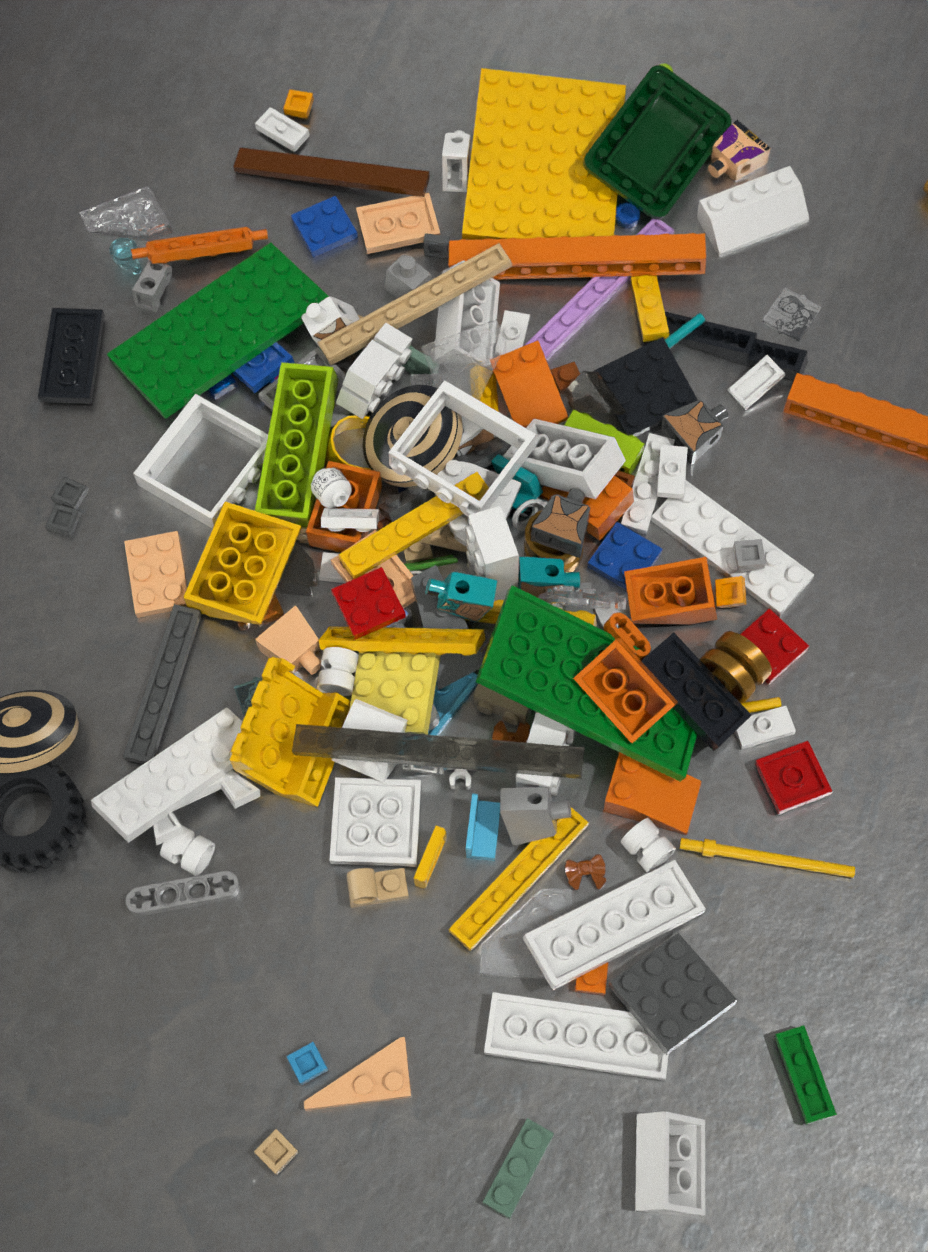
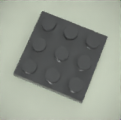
[609,933,737,1055]

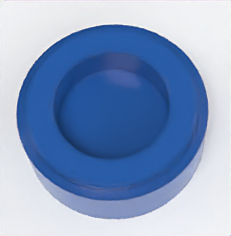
[615,203,640,229]

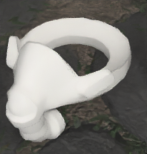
[512,497,549,531]

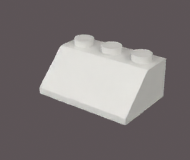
[635,1111,705,1216]

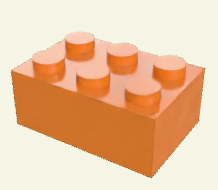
[306,461,382,553]

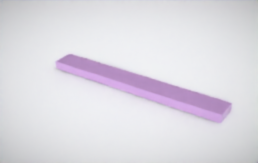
[524,219,674,361]

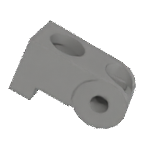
[132,261,172,312]

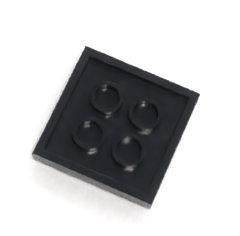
[593,337,698,437]

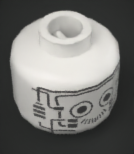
[311,468,352,508]

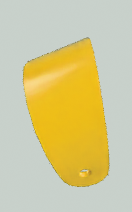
[325,415,371,470]

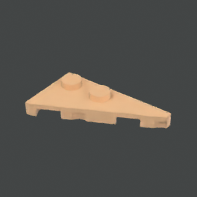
[304,1037,412,1111]

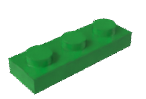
[774,1025,837,1125]

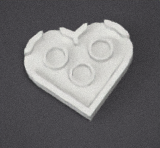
[435,460,521,546]

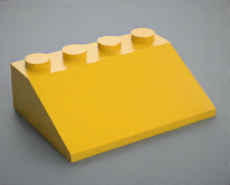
[183,502,301,625]

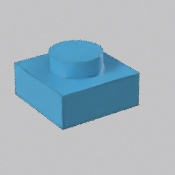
[286,1042,328,1085]

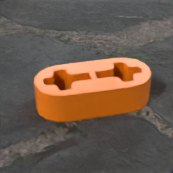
[603,613,651,661]

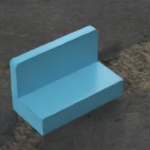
[466,793,501,861]

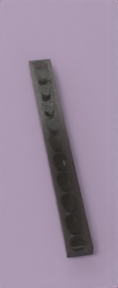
[292,724,585,779]

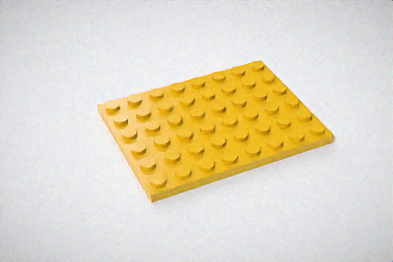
[462,68,626,240]

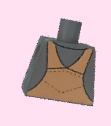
[661,400,728,465]
[531,489,590,558]

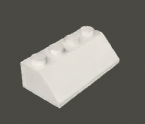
[697,166,809,256]
[433,260,500,371]

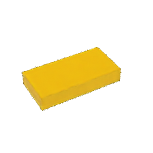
[414,825,447,889]

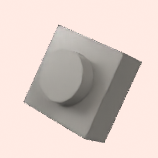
[733,539,766,571]

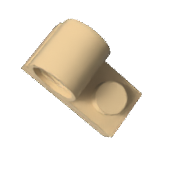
[347,868,409,908]

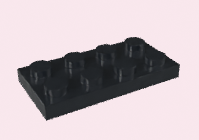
[38,308,105,404]
[642,632,752,751]

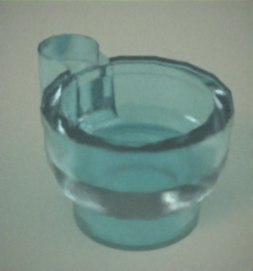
[109,237,142,275]

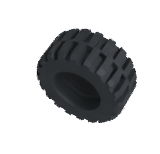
[0,761,86,872]

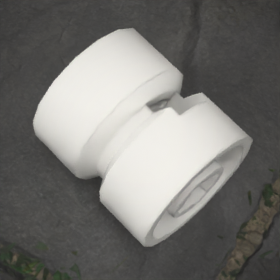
[317,647,359,697]
[621,818,676,873]
[160,825,215,876]

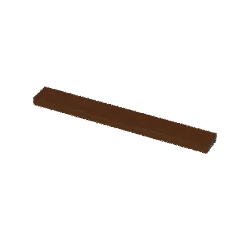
[233,147,430,197]

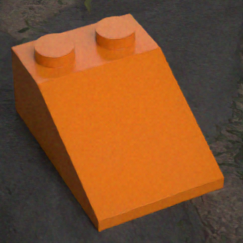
[490,340,569,428]
[540,475,634,541]
[624,557,718,625]
[603,752,702,835]

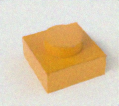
[283,89,314,119]
[715,576,747,608]

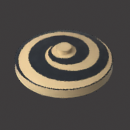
[362,385,463,487]
[0,690,79,773]

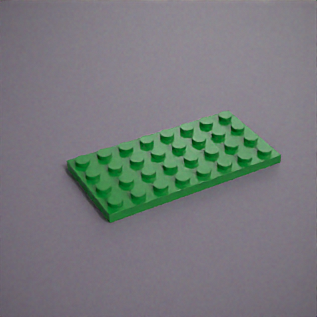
[107,242,329,419]
[476,585,697,782]

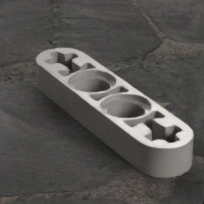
[126,871,240,916]

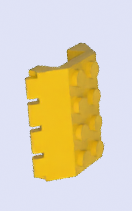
[230,657,351,807]

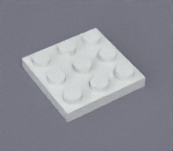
[329,778,421,867]

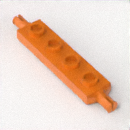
[131,227,268,264]

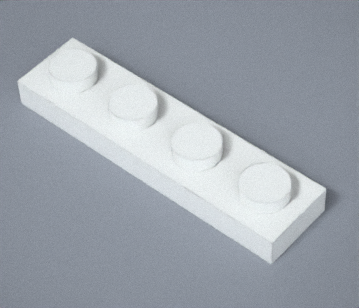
[621,433,675,535]

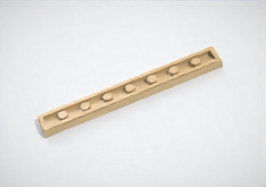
[318,243,512,365]

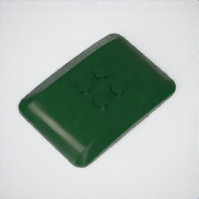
[583,65,732,220]

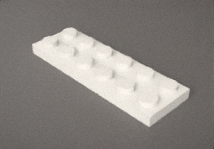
[651,480,814,617]
[91,707,243,843]
[523,860,706,990]
[484,992,669,1081]

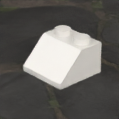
[332,699,408,782]

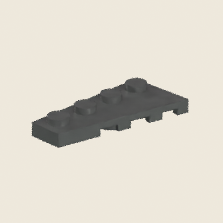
[410,565,484,690]

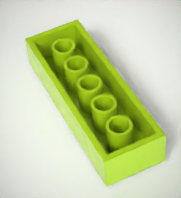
[255,362,339,527]

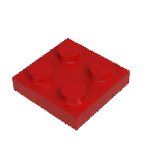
[331,567,406,640]
[740,608,809,685]
[755,740,833,815]

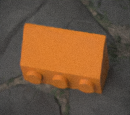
[573,638,678,743]

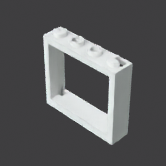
[389,381,536,516]
[133,394,268,529]

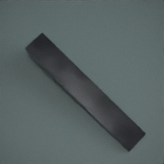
[665,312,808,381]

